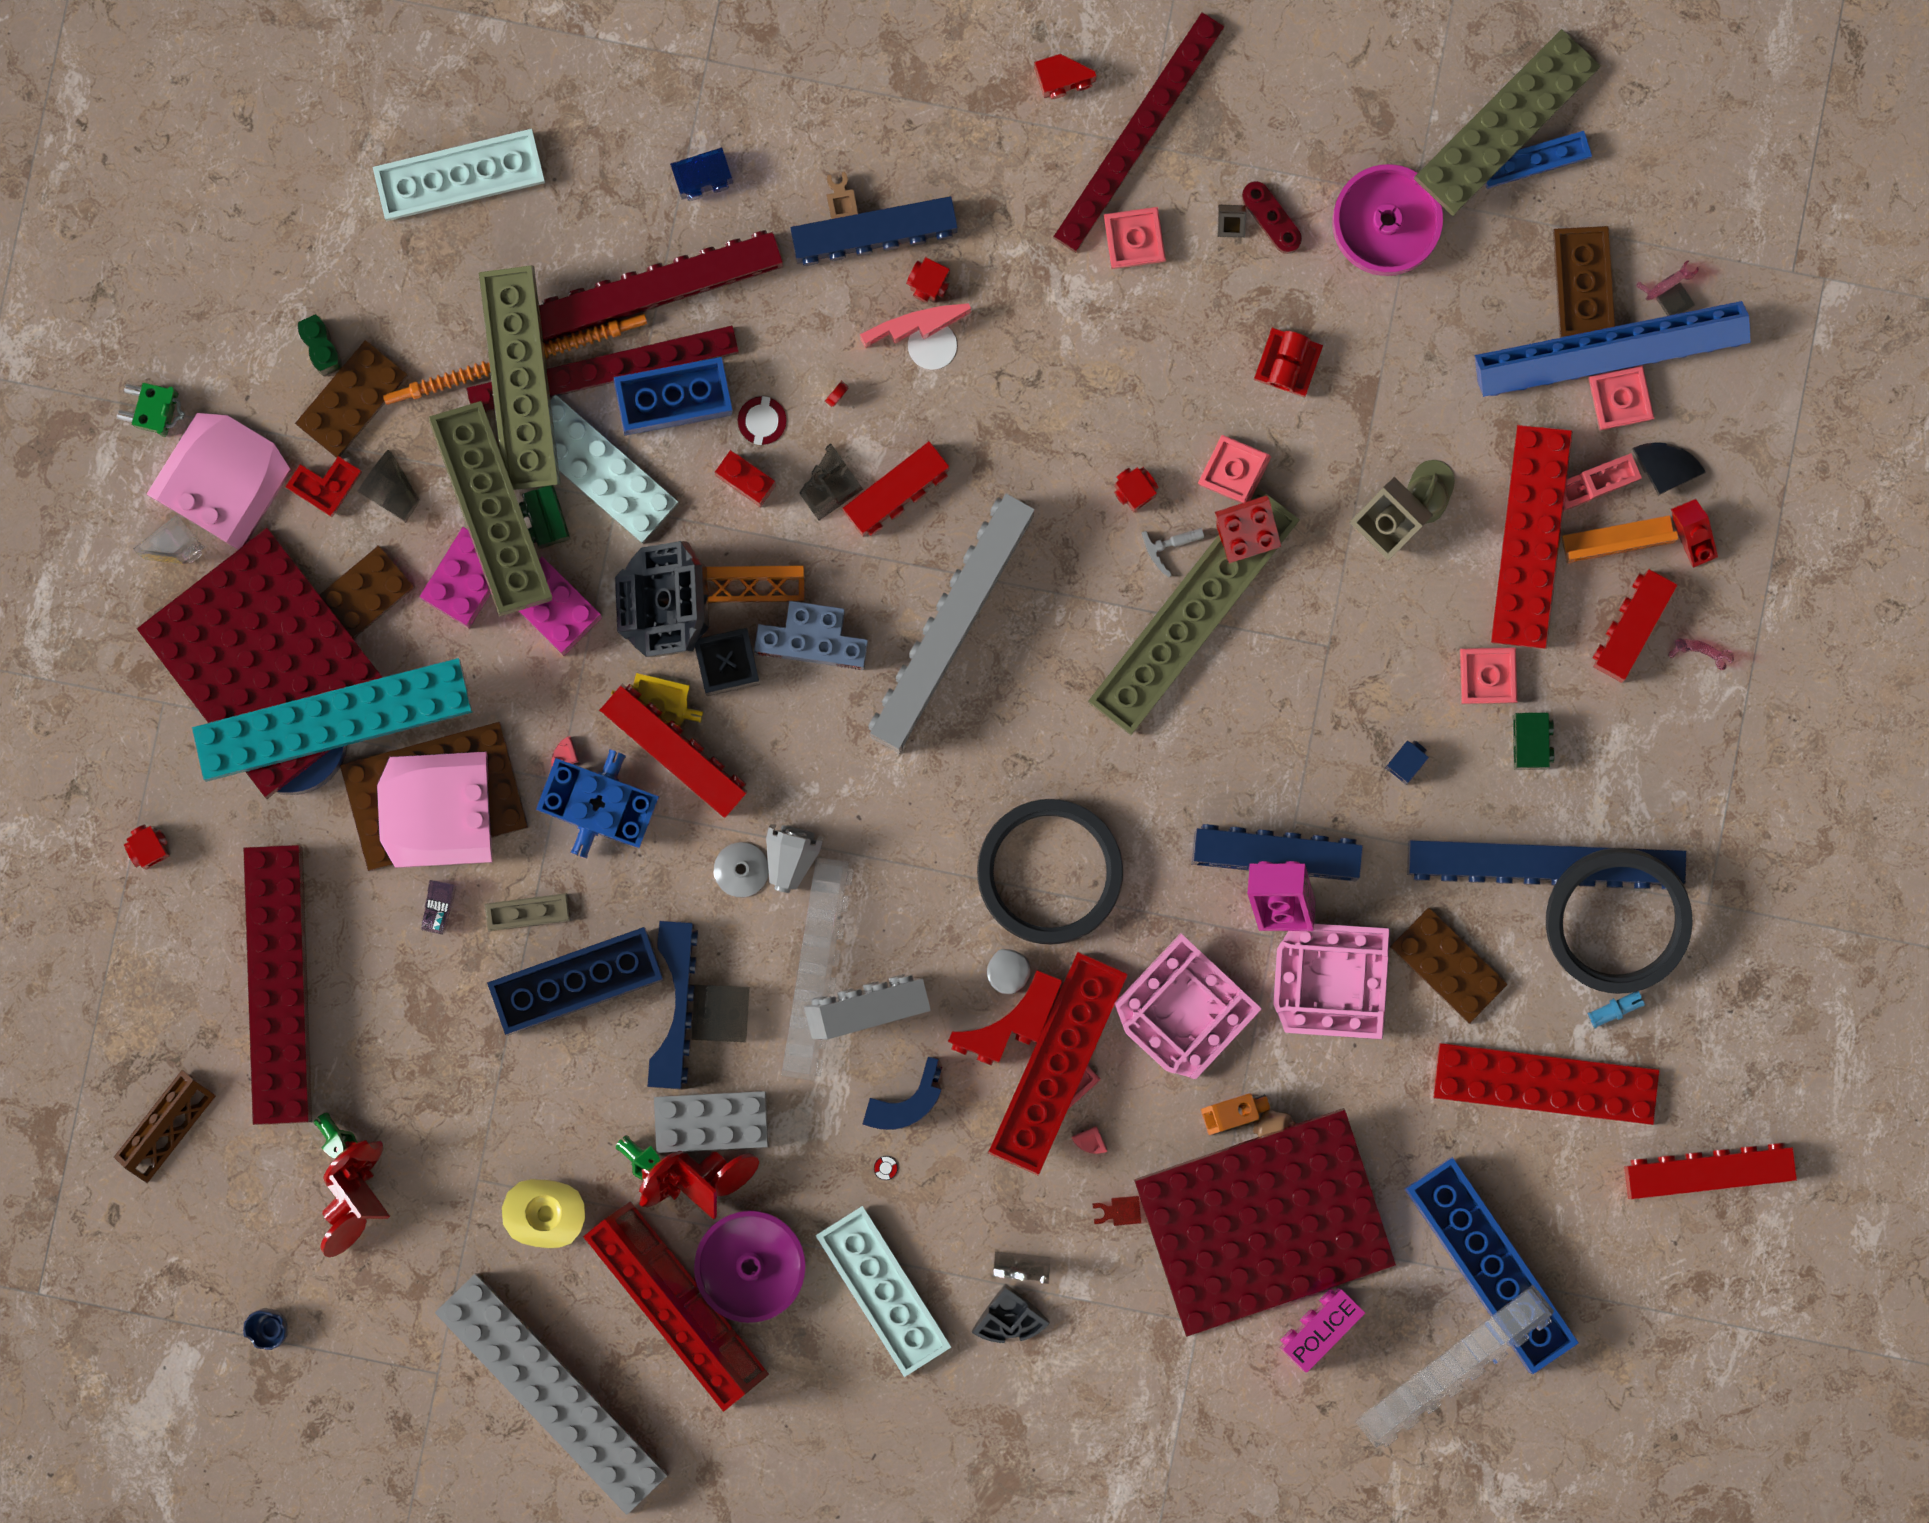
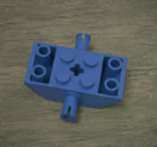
[536,749,659,859]

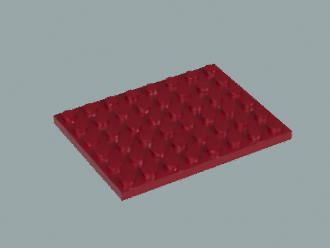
[136,528,383,799]
[1134,1108,1396,1337]

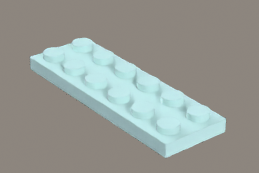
[373,129,545,221]
[550,395,679,544]
[816,1206,951,1377]

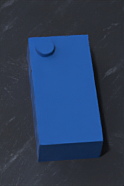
[614,357,732,436]

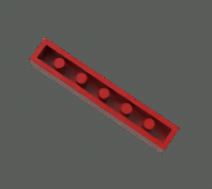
[599,683,747,818]
[1624,1143,1797,1199]

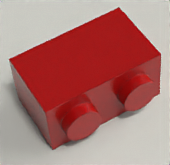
[715,450,776,508]

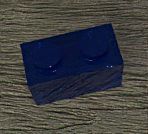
[670,147,733,201]

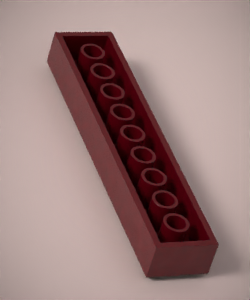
[243,845,312,1125]

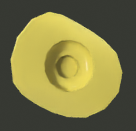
[502,1179,585,1248]

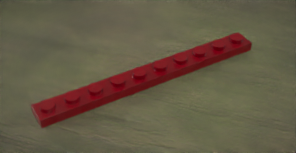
[1053,12,1225,253]
[466,325,739,413]

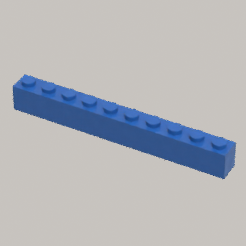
[1475,301,1751,397]

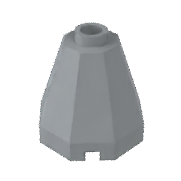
[766,824,824,893]

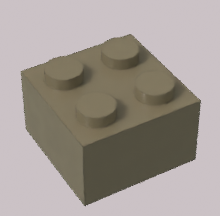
[1350,477,1433,561]

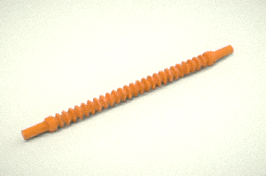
[383,314,647,405]

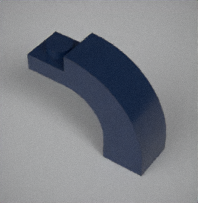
[277,745,348,795]
[862,1057,942,1130]

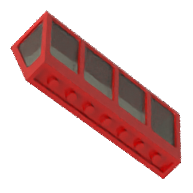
[583,1201,769,1412]

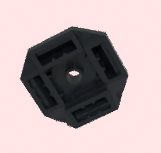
[615,541,709,657]

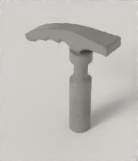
[1141,528,1204,577]

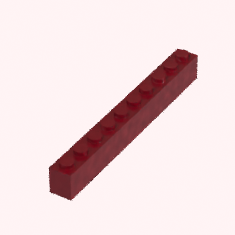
[539,230,783,343]

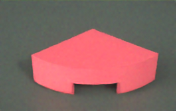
[551,736,580,766]
[1071,1126,1107,1154]

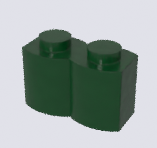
[298,314,342,376]

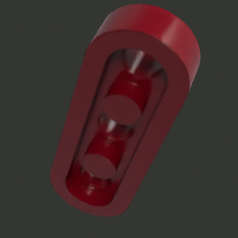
[1242,181,1302,254]

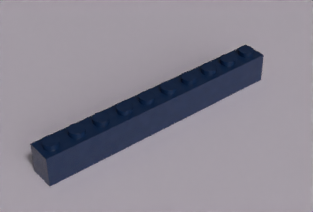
[1407,840,1686,890]

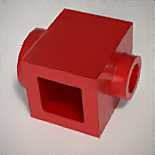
[906,257,950,303]
[1114,467,1159,513]
[124,824,170,869]

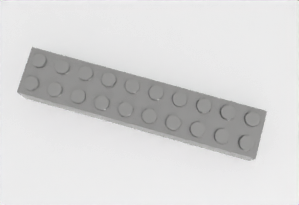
[868,494,1035,754]
[435,1273,669,1515]

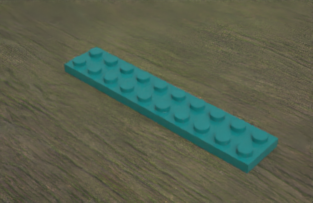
[192,658,473,782]

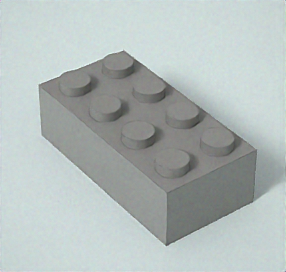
[804,974,931,1040]
[654,1091,769,1153]

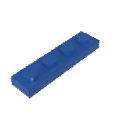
[1485,131,1592,189]

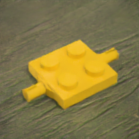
[610,673,703,726]

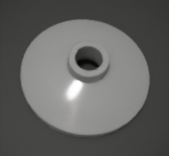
[714,842,769,897]

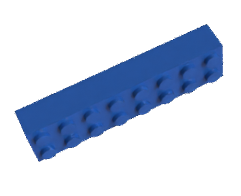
[1404,1157,1579,1374]

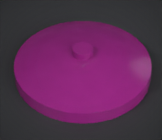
[694,1211,806,1323]

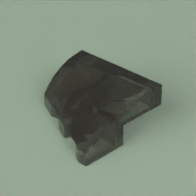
[799,443,863,521]
[358,449,420,523]
[993,1251,1050,1284]

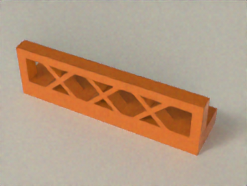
[1561,515,1678,564]
[707,566,805,603]

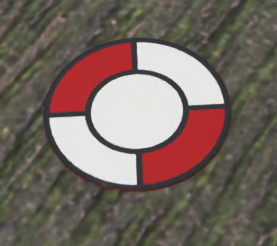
[874,1156,898,1180]

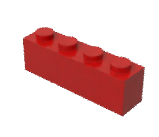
[842,441,949,537]
[1592,569,1677,683]

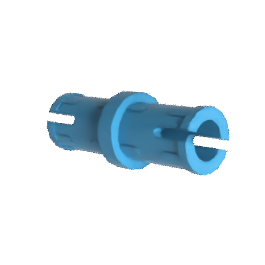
[1587,991,1645,1029]

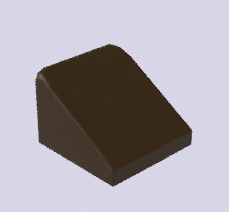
[1217,204,1246,238]

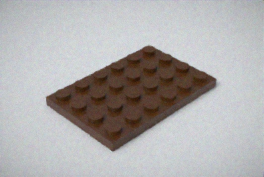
[340,722,528,872]

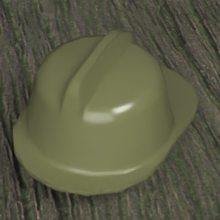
[1407,460,1455,524]

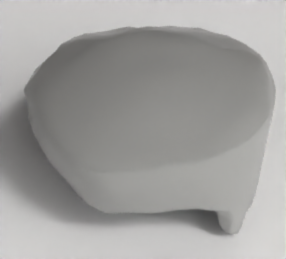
[987,949,1030,994]

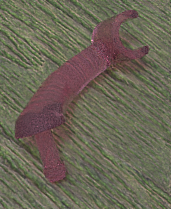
[1636,260,1699,301]
[1668,638,1734,670]

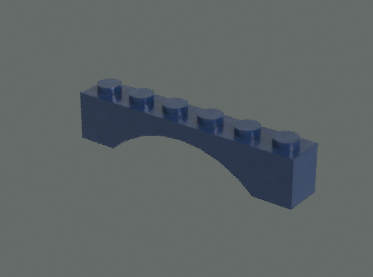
[647,921,698,1090]

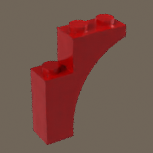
[948,970,1062,1066]

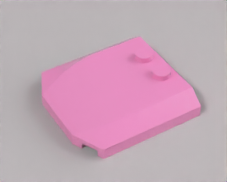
[147,413,292,550]
[377,752,493,868]
[1273,924,1390,1040]
[1114,933,1262,1080]

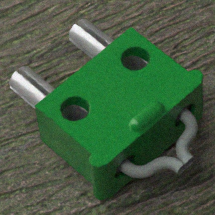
[117,383,185,437]

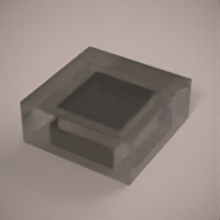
[1656,282,1695,316]

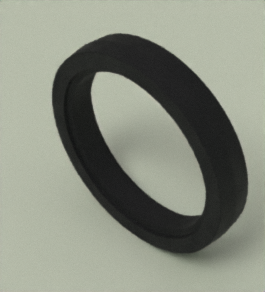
[977,799,1123,945]
[1546,848,1693,994]

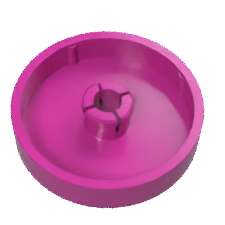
[1332,164,1443,276]

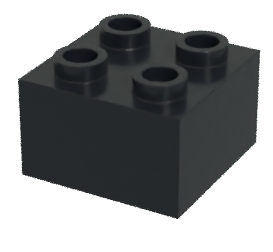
[695,628,760,697]

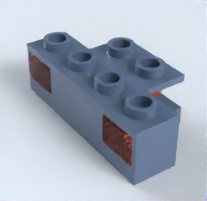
[754,601,868,670]

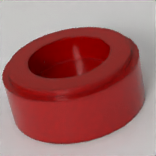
[824,380,849,407]

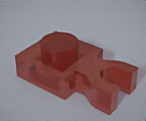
[1092,1196,1141,1226]

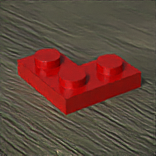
[285,456,362,517]

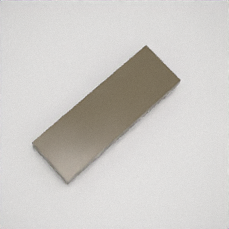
[485,893,571,932]

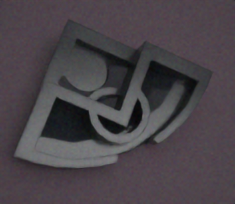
[1632,442,1706,496]
[972,1283,1050,1343]

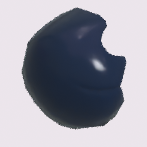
[243,1308,288,1350]

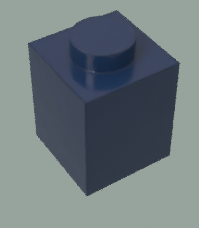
[1385,740,1429,785]

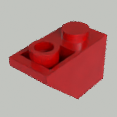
[1034,54,1096,99]
[1671,499,1718,568]

